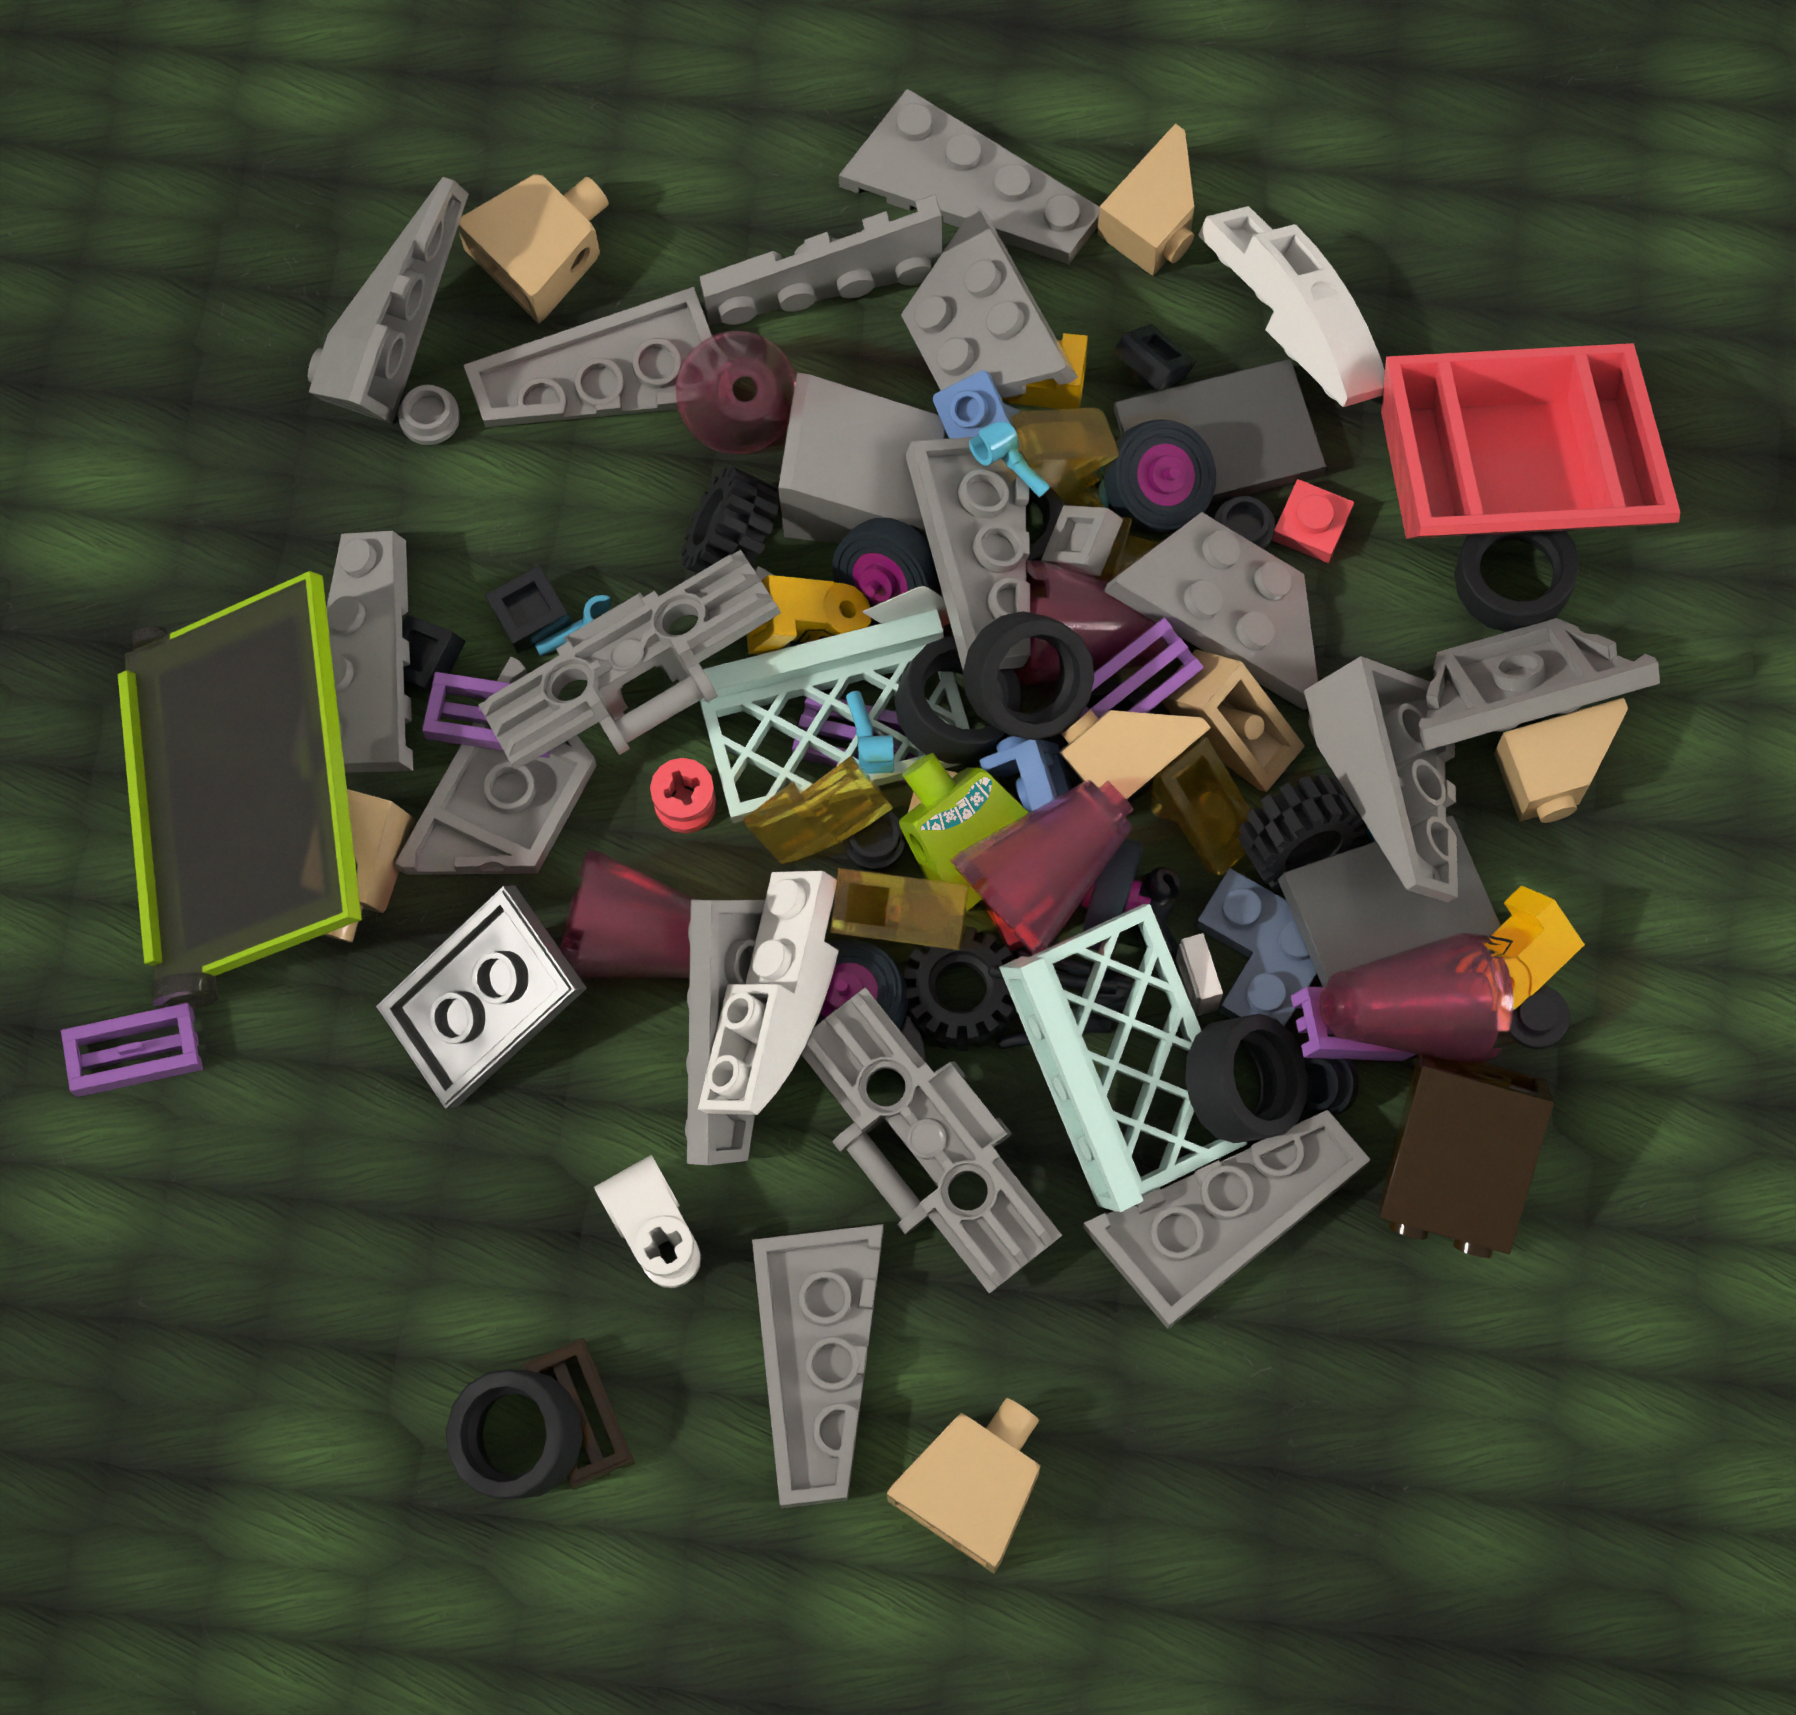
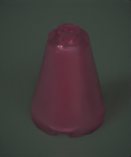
[676,331,796,454]
[1014,560,1185,686]
[950,780,1134,955]
[560,849,697,978]
[1319,932,1513,1064]

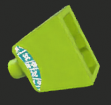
[899,753,1055,916]

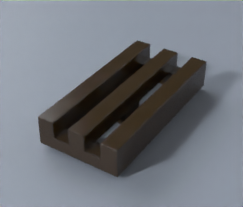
[522,1338,635,1490]

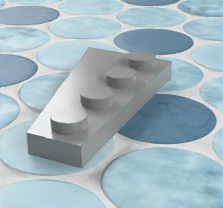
[839,89,1099,265]
[699,194,942,325]
[464,287,735,427]
[905,434,1031,669]
[295,531,413,773]
[685,900,765,1165]
[1083,1110,1371,1329]
[752,1224,884,1509]

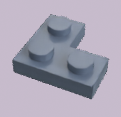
[1196,868,1317,1027]

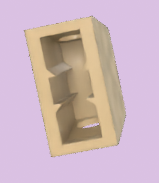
[458,175,609,324]
[305,789,416,943]
[887,1398,1040,1573]

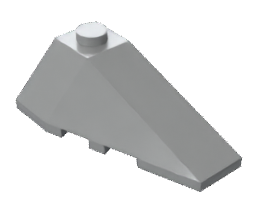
[308,177,469,424]
[1304,656,1458,902]

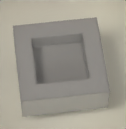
[1041,506,1123,576]

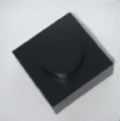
[1113,324,1197,390]
[485,565,572,653]
[402,614,466,693]

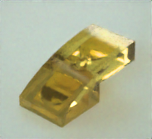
[743,755,893,864]

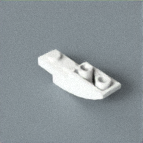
[1198,206,1385,407]
[698,871,839,1115]

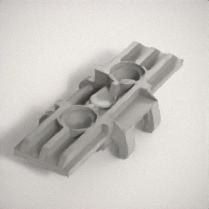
[478,550,781,770]
[801,987,1062,1294]

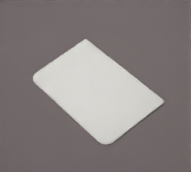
[863,586,950,627]

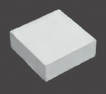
[1176,933,1223,1016]

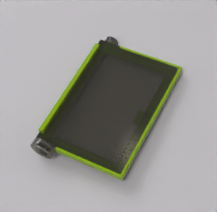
[118,571,362,1009]

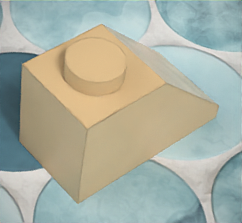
[1097,123,1194,276]
[1162,649,1305,792]
[1494,697,1628,823]
[1058,709,1211,812]

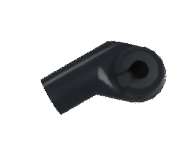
[1131,867,1181,966]

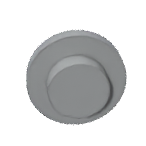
[398,385,460,445]

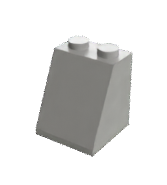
[778,373,947,544]

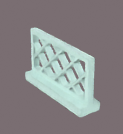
[699,610,970,824]
[999,904,1247,1212]

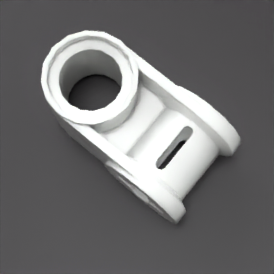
[594,1155,701,1288]

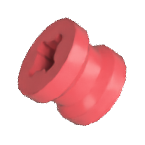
[650,758,717,834]

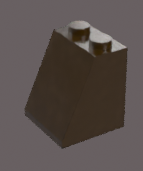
[1379,1045,1554,1258]

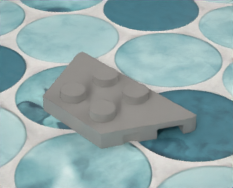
[901,206,1078,398]
[1104,512,1318,710]
[1419,618,1660,751]
[395,657,597,875]

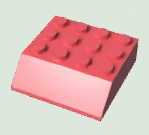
[1381,343,1681,539]

